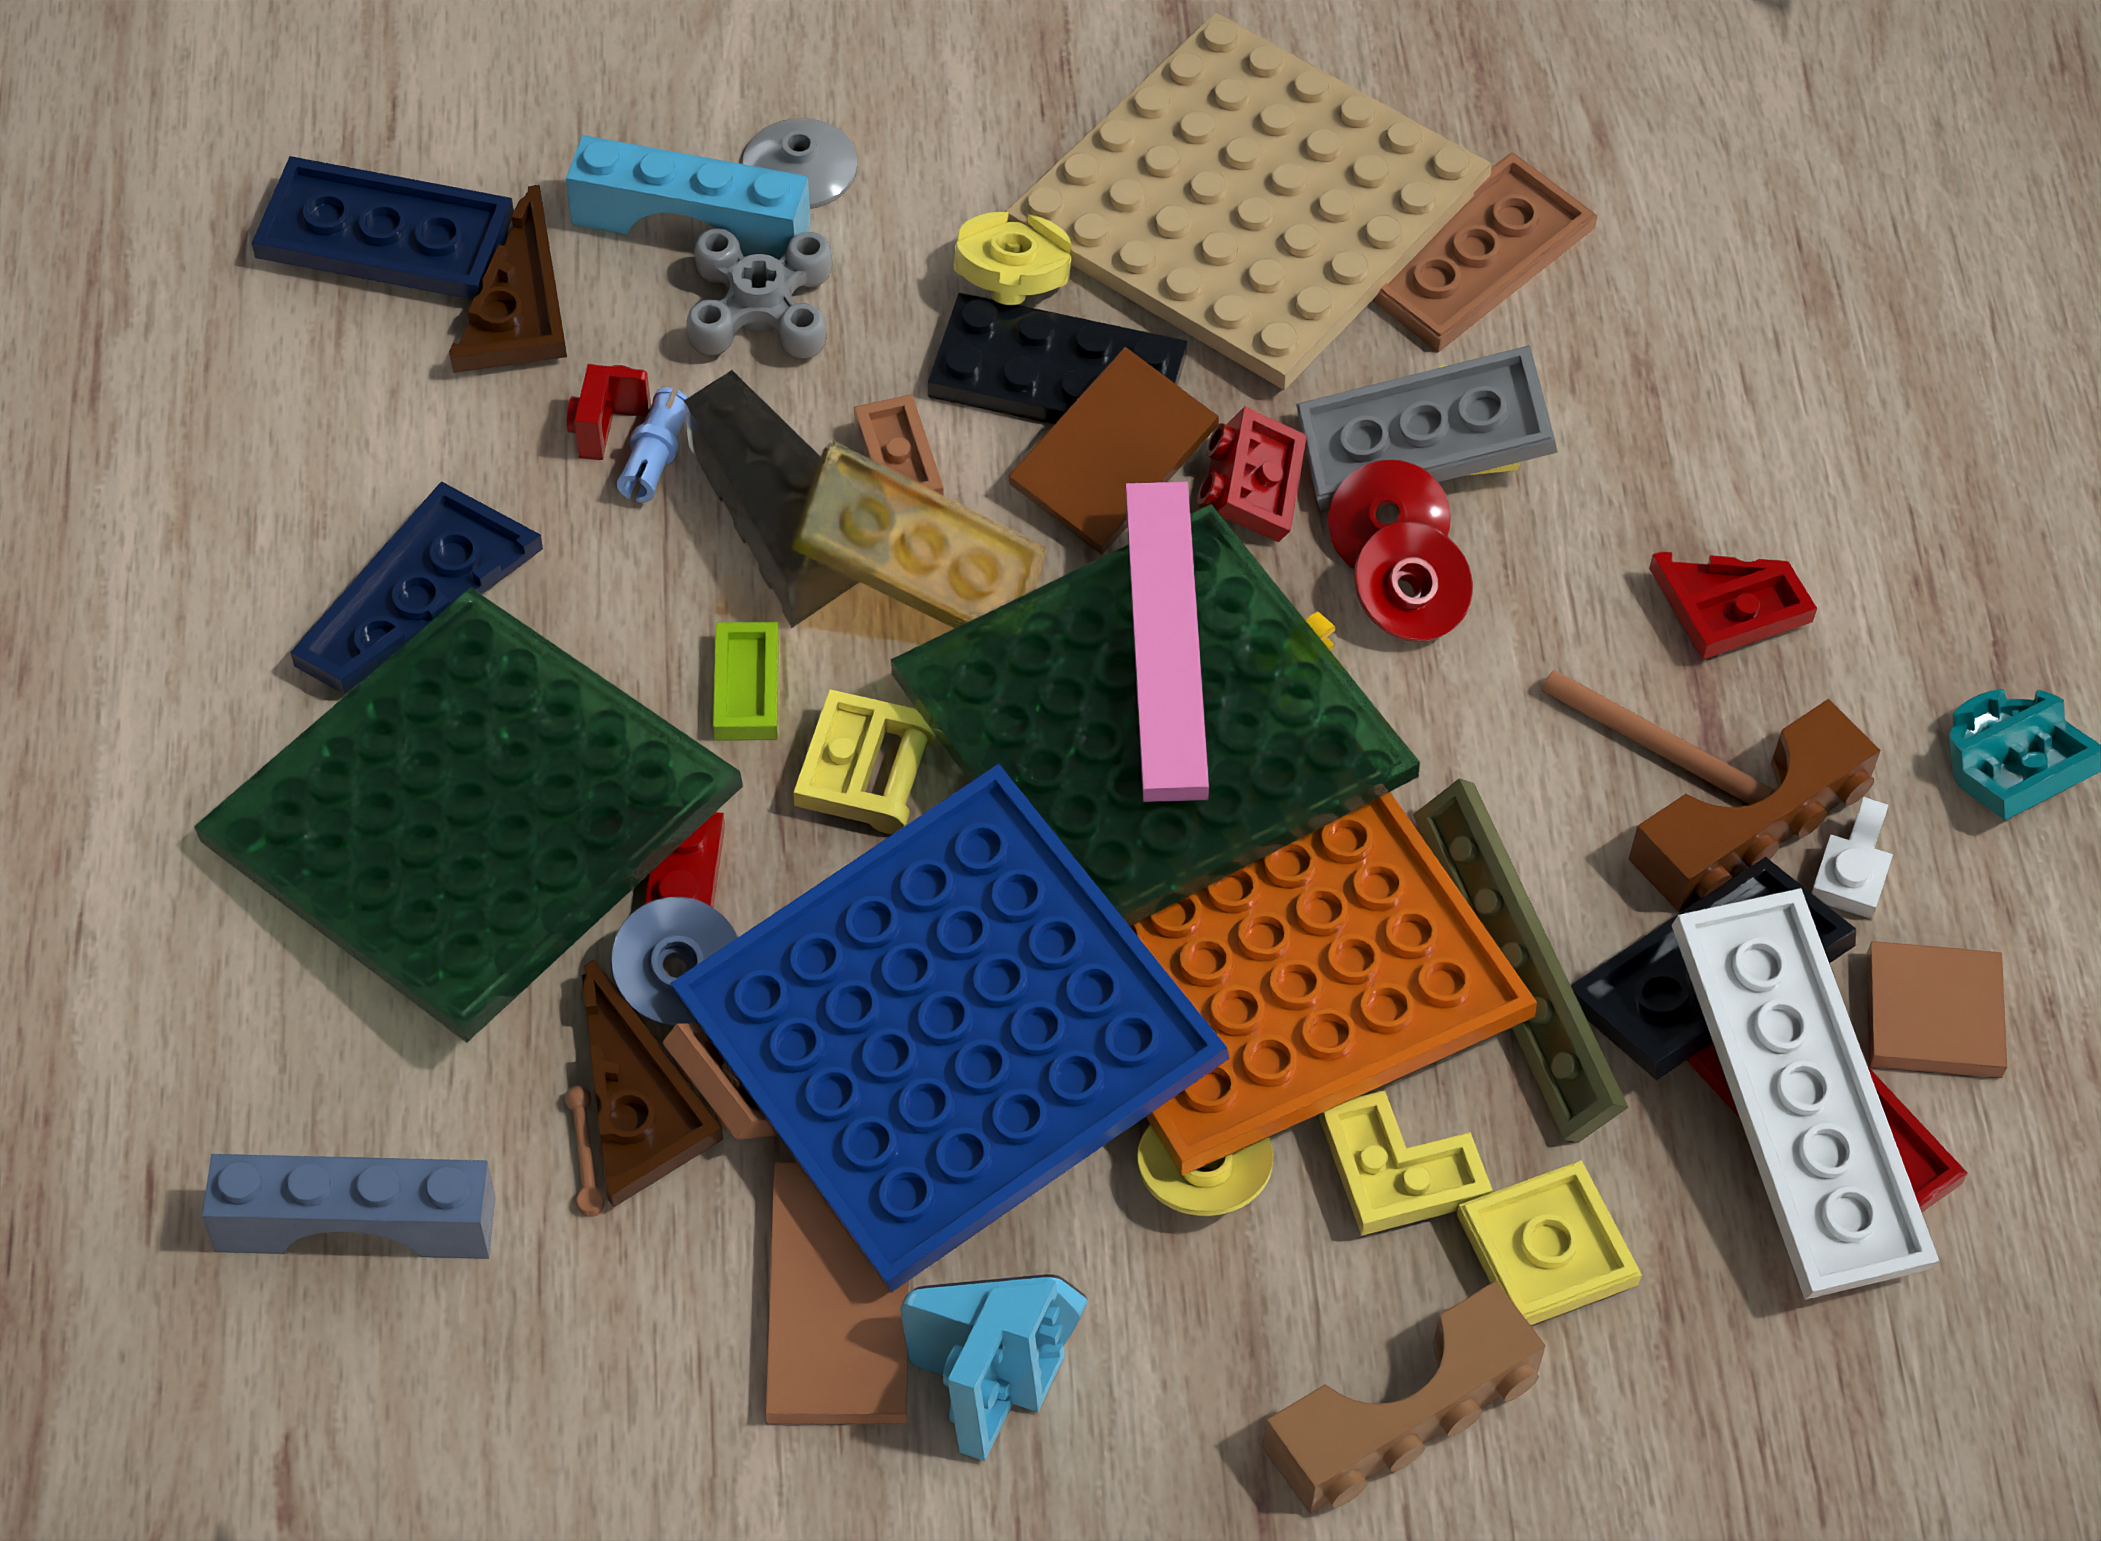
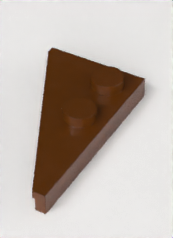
[449,185,567,373]
[582,959,723,1207]

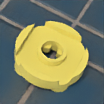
[953,212,1071,305]

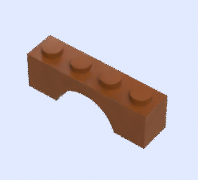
[1628,699,1881,913]

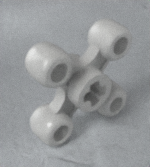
[687,228,833,359]

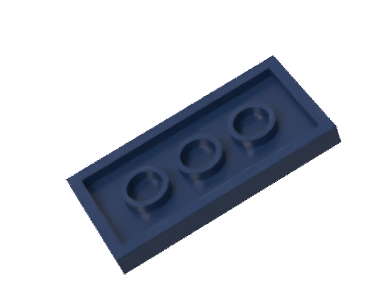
[252,156,514,300]

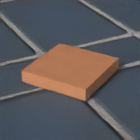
[1867,941,2007,1078]

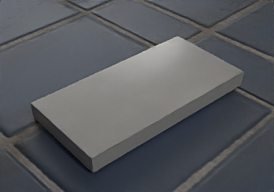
[1296,345,1558,511]

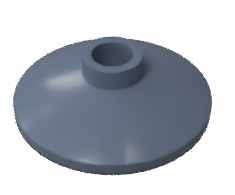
[611,897,738,1027]

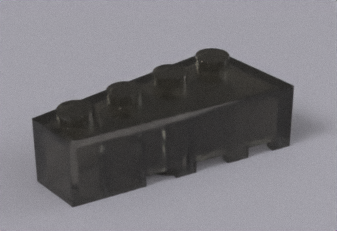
[684,370,887,628]

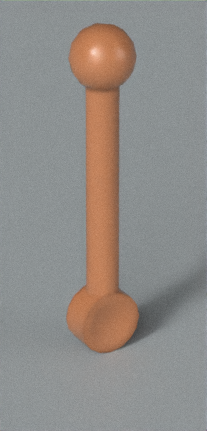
[565,1085,605,1217]

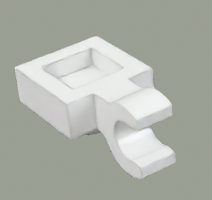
[1811,797,1893,920]

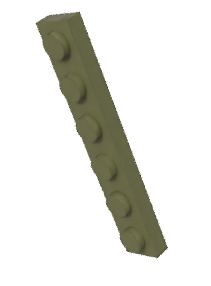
[1413,778,1628,1143]

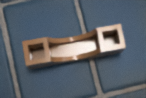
[1262,1281,1546,1514]

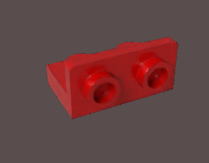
[1197,406,1307,543]

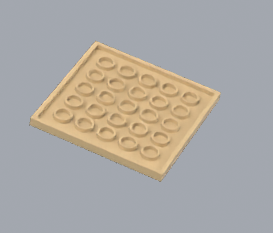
[1005,12,1492,390]

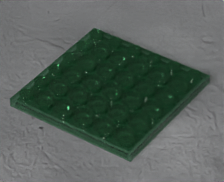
[890,504,1420,926]
[194,588,743,1043]

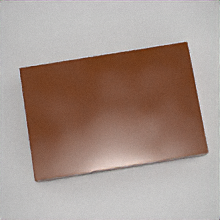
[1008,347,1219,555]

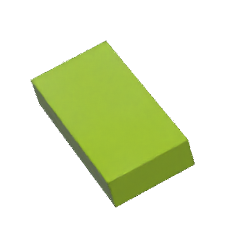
[713,622,779,741]

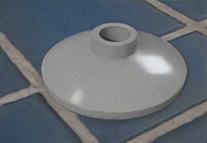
[743,118,858,209]

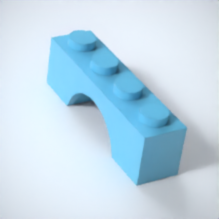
[566,135,810,260]

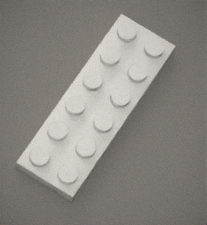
[1672,888,1939,1300]

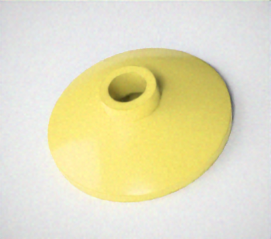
[1137,1124,1273,1216]

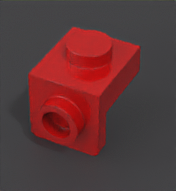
[567,364,651,460]

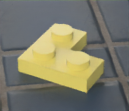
[1319,1090,1493,1236]

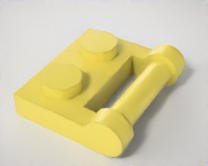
[793,689,939,835]

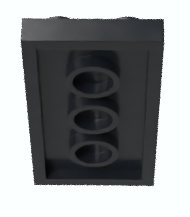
[928,293,1188,424]
[1571,857,1856,1081]

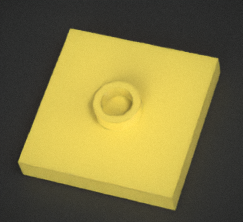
[1457,1160,1642,1325]

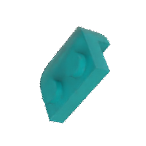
[1949,689,2101,820]

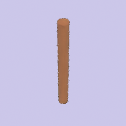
[1542,670,1775,805]

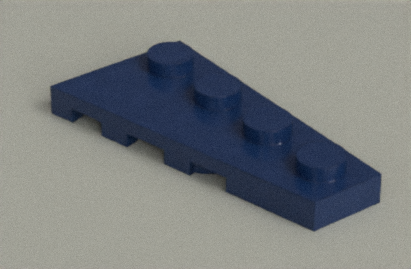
[290,481,543,694]

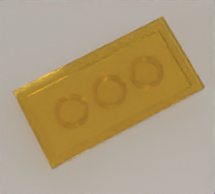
[792,440,1047,656]

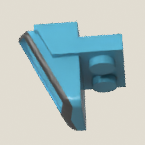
[900,1274,1088,1461]

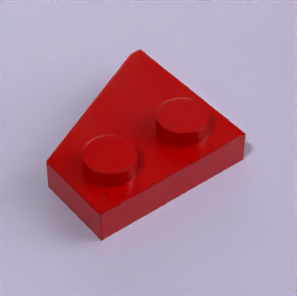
[1649,552,1817,659]

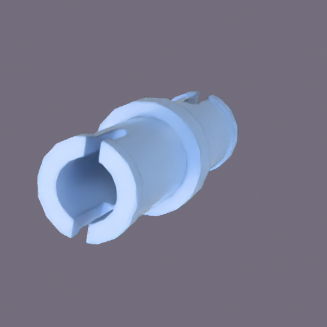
[617,387,691,502]

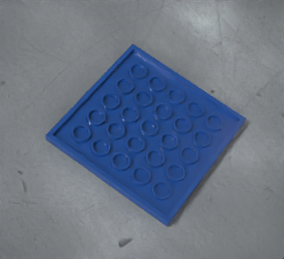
[670,764,1230,1292]

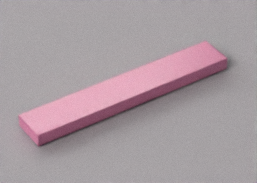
[1126,482,1209,802]

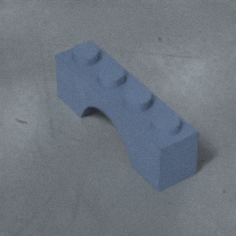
[202,1154,496,1259]

